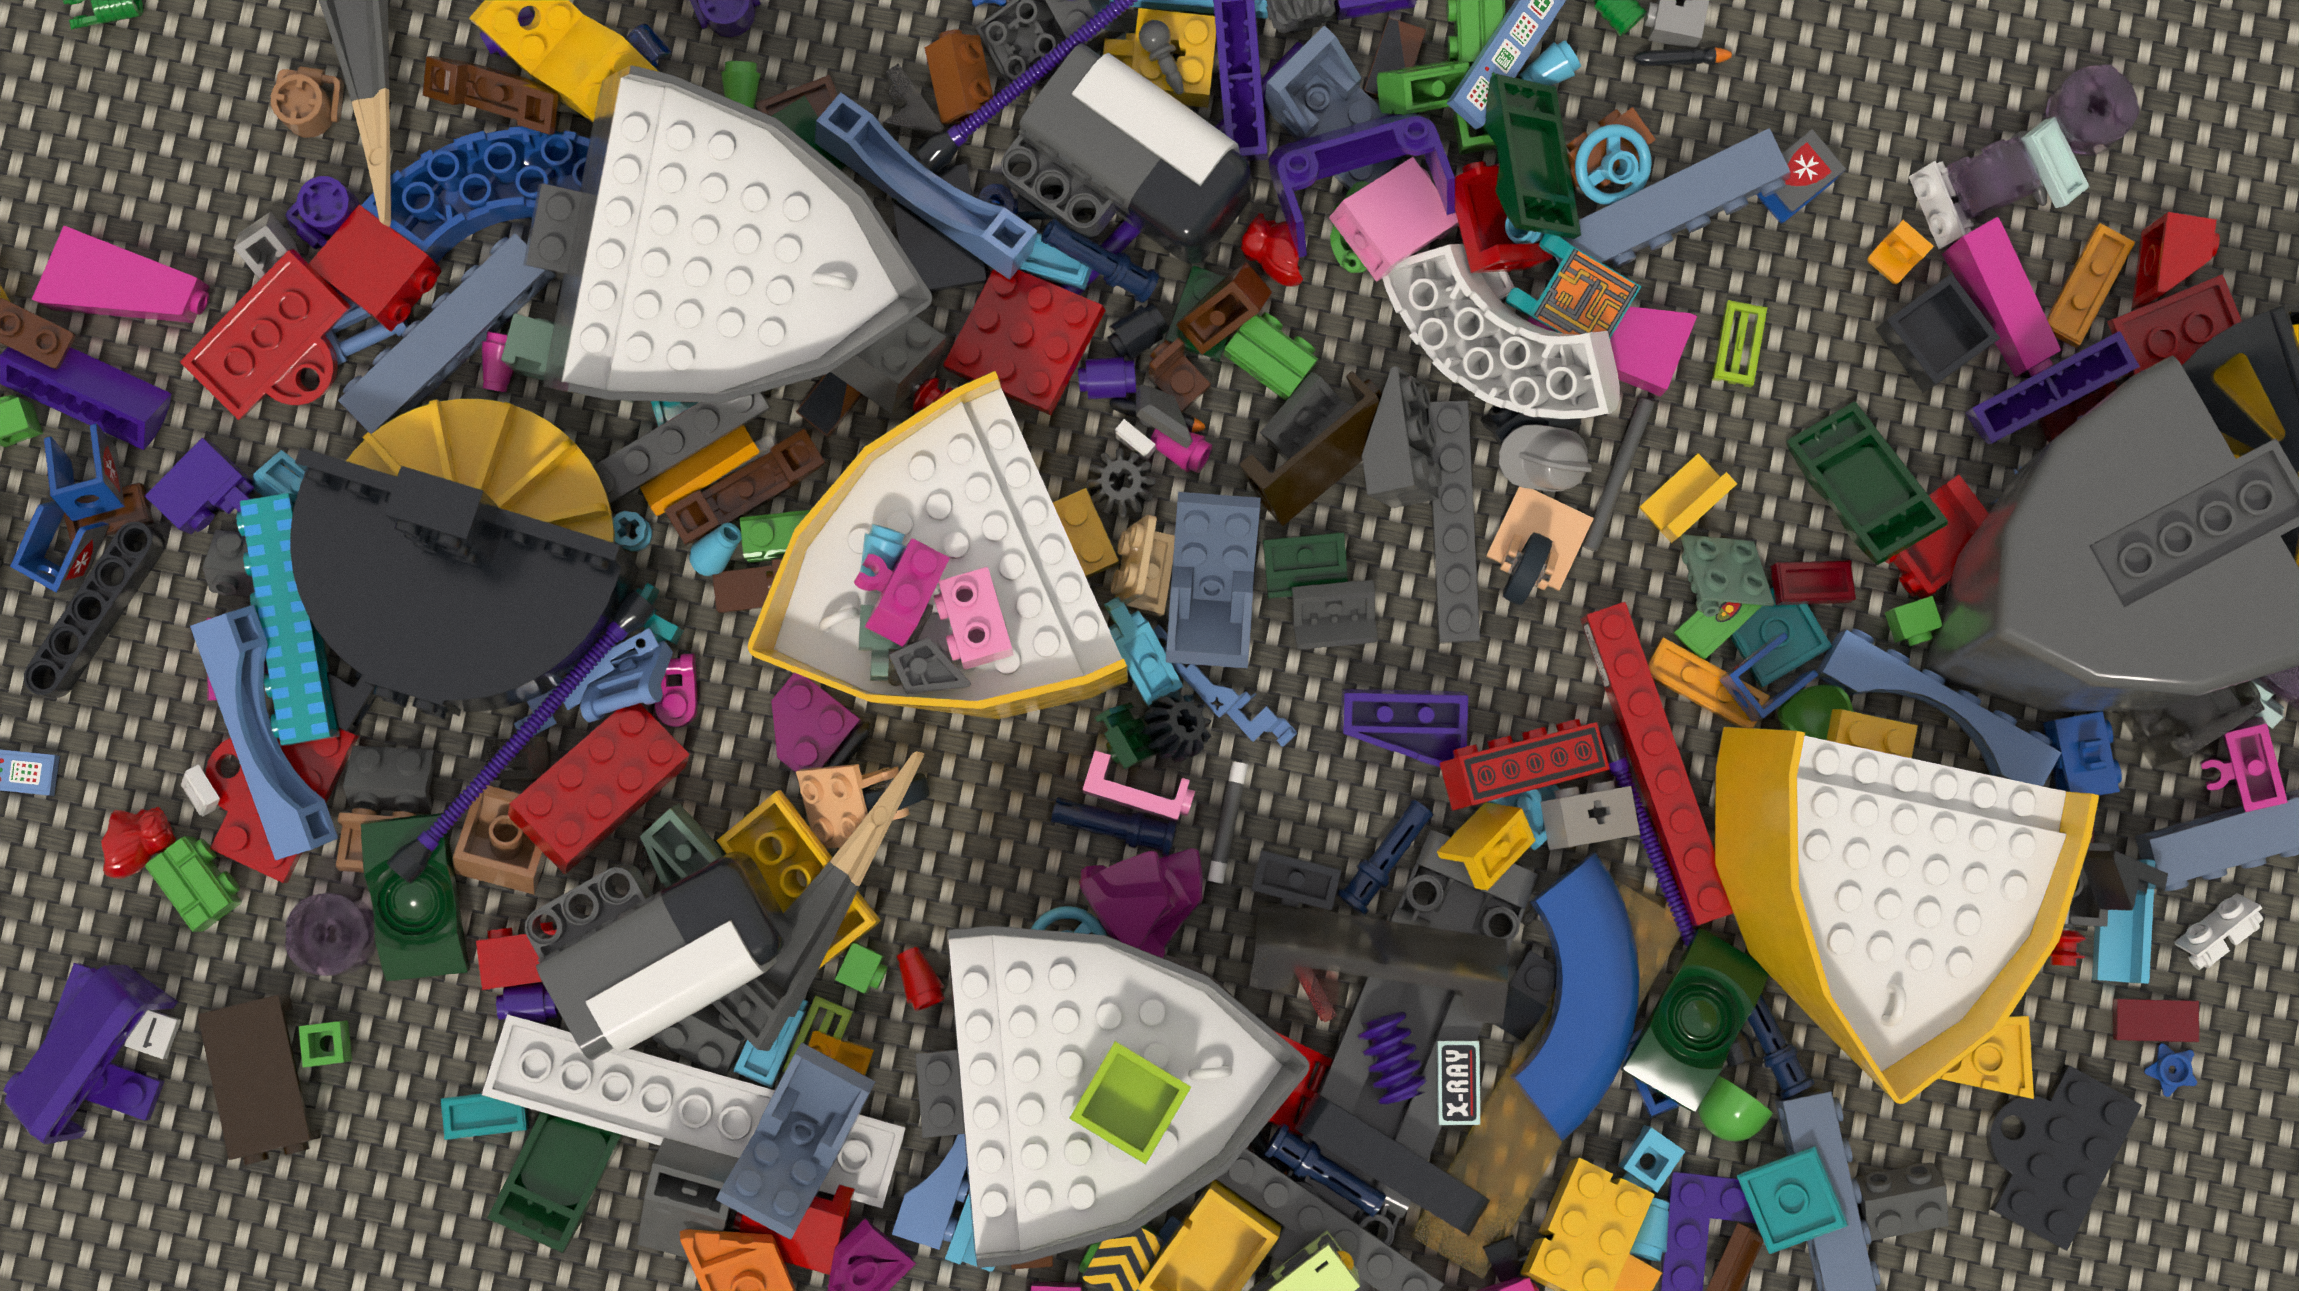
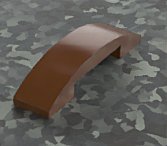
[422,56,559,135]
[664,428,825,546]

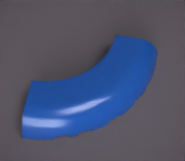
[361,126,590,264]
[1509,851,1640,1142]

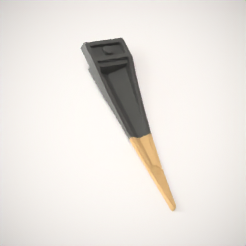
[319,0,391,227]
[712,751,924,1051]

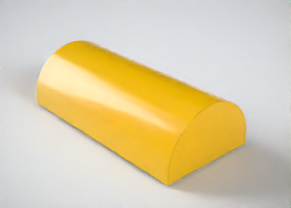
[716,790,881,969]

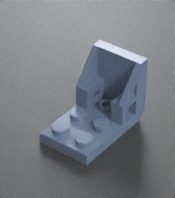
[1264,25,1405,190]
[1166,492,1260,668]
[716,1042,875,1240]

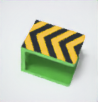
[1078,1224,1165,1291]

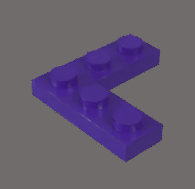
[45,963,165,1121]
[1658,1171,1756,1291]

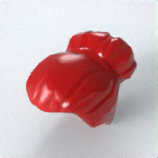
[1241,213,1303,287]
[101,807,176,879]

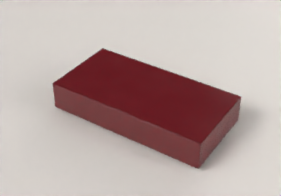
[1771,560,1856,605]
[2113,999,2199,1042]

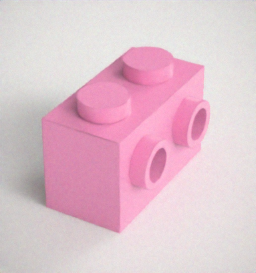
[934,567,1014,670]

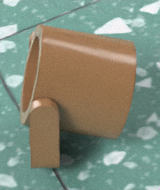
[270,66,344,138]

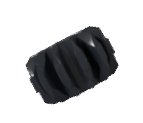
[1141,691,1212,762]

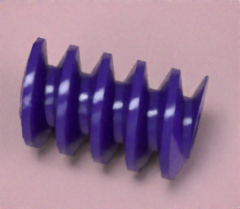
[1358,1011,1427,1104]

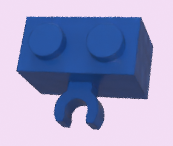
[2043,711,2122,795]

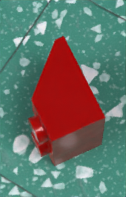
[2131,212,2220,309]

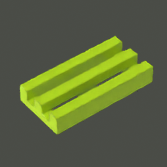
[1712,300,1768,388]
[783,995,854,1072]

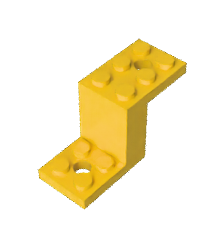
[469,0,659,122]

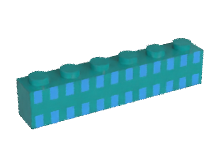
[236,493,340,746]

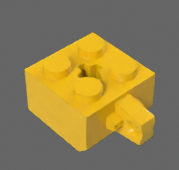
[1103,8,1216,108]

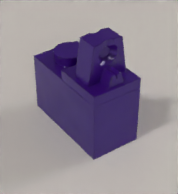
[145,438,254,535]

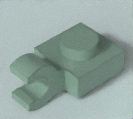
[859,605,902,681]

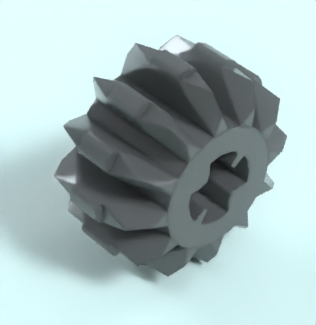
[1266,0,1335,34]
[1087,448,1156,518]

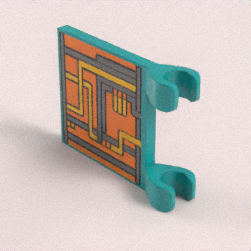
[1506,234,1641,339]

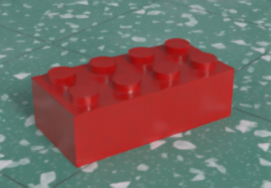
[508,703,690,875]

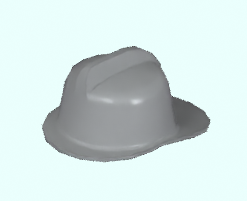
[1499,424,1592,492]

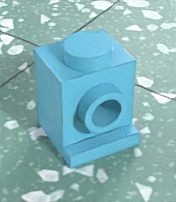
[1618,1125,1685,1193]

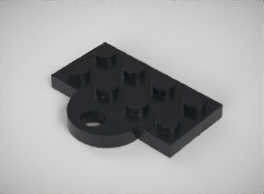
[1986,1064,2142,1251]

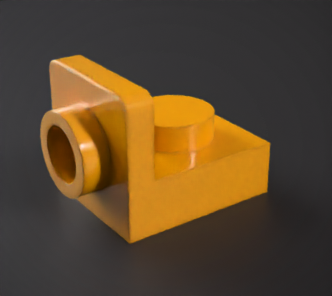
[1867,220,1934,284]
[808,1031,874,1076]

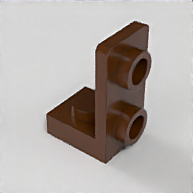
[0,298,76,369]
[1149,338,1211,413]
[713,558,783,613]

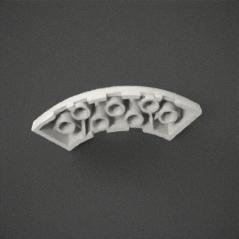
[1382,244,1620,419]

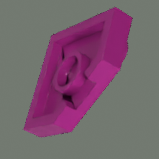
[771,673,861,772]
[827,1219,916,1291]

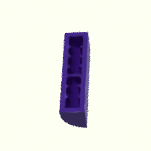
[1213,0,1269,161]
[1965,331,2140,444]
[0,347,172,450]

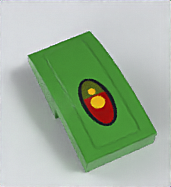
[1673,602,1763,660]

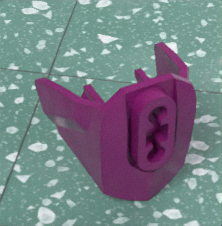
[1079,848,1203,958]

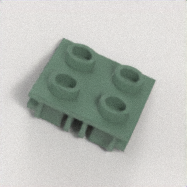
[1680,534,1775,617]

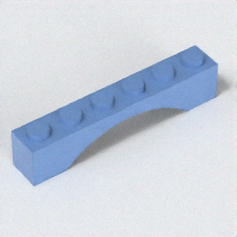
[815,92,1037,280]
[190,605,338,860]
[1816,629,2062,786]
[892,1134,969,1250]

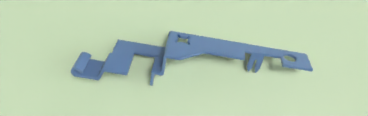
[1153,625,1297,747]
[514,628,659,738]

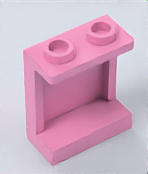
[1329,157,1458,282]
[1083,750,1195,821]

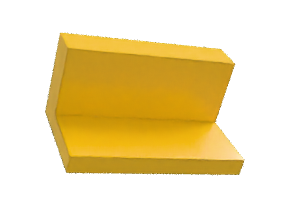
[1638,453,1737,543]
[1437,802,1536,891]

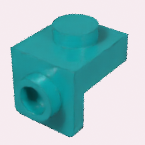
[636,583,684,645]

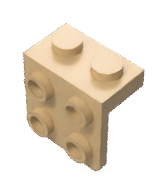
[1111,515,1175,617]

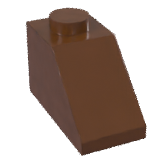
[1176,262,1272,355]

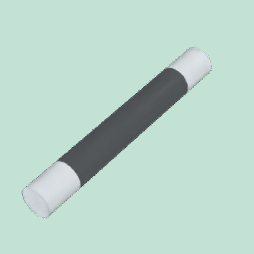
[1207,761,1248,884]

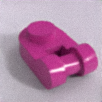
[655,653,698,728]

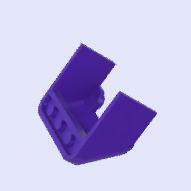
[1269,113,1455,258]
[3,965,178,1145]

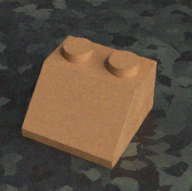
[453,785,547,895]

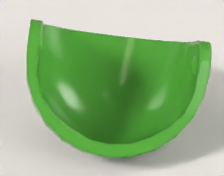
[1778,685,1854,740]
[1698,1075,1773,1141]

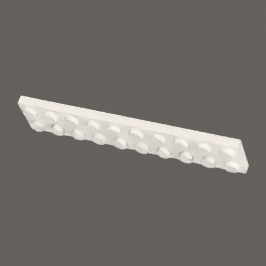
[482,1014,906,1208]

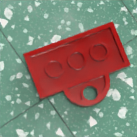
[180,249,352,420]
[205,726,359,883]

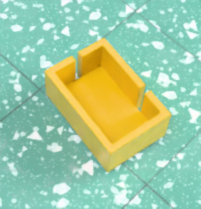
[1520,1158,1655,1291]
[1138,1179,1281,1291]

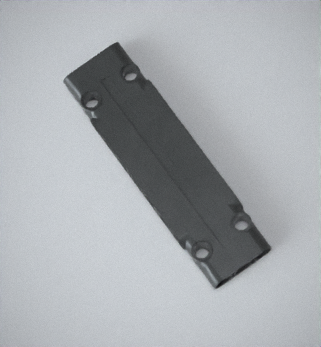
[1267,830,1539,1291]

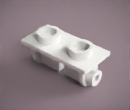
[1909,161,1974,249]
[2174,893,2263,970]

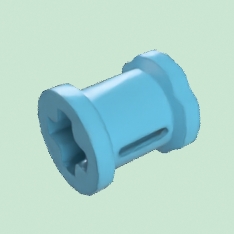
[613,511,652,552]

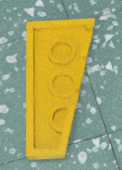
[1938,1016,2034,1099]

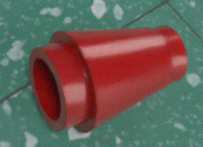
[896,947,945,1011]

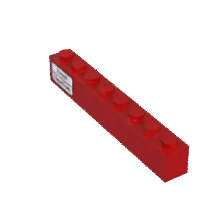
[1580,602,1733,926]

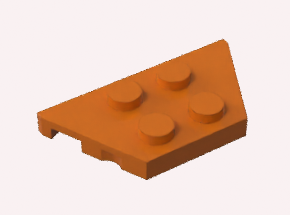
[680,1229,796,1291]

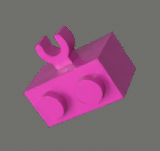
[854,538,950,647]
[2200,717,2288,812]

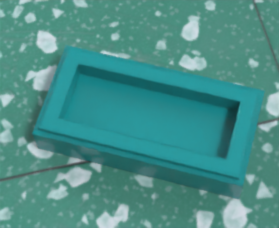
[441,1093,529,1140]

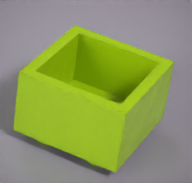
[1069,1041,1191,1165]

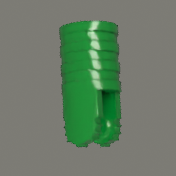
[63,0,143,30]
[1594,0,1647,37]

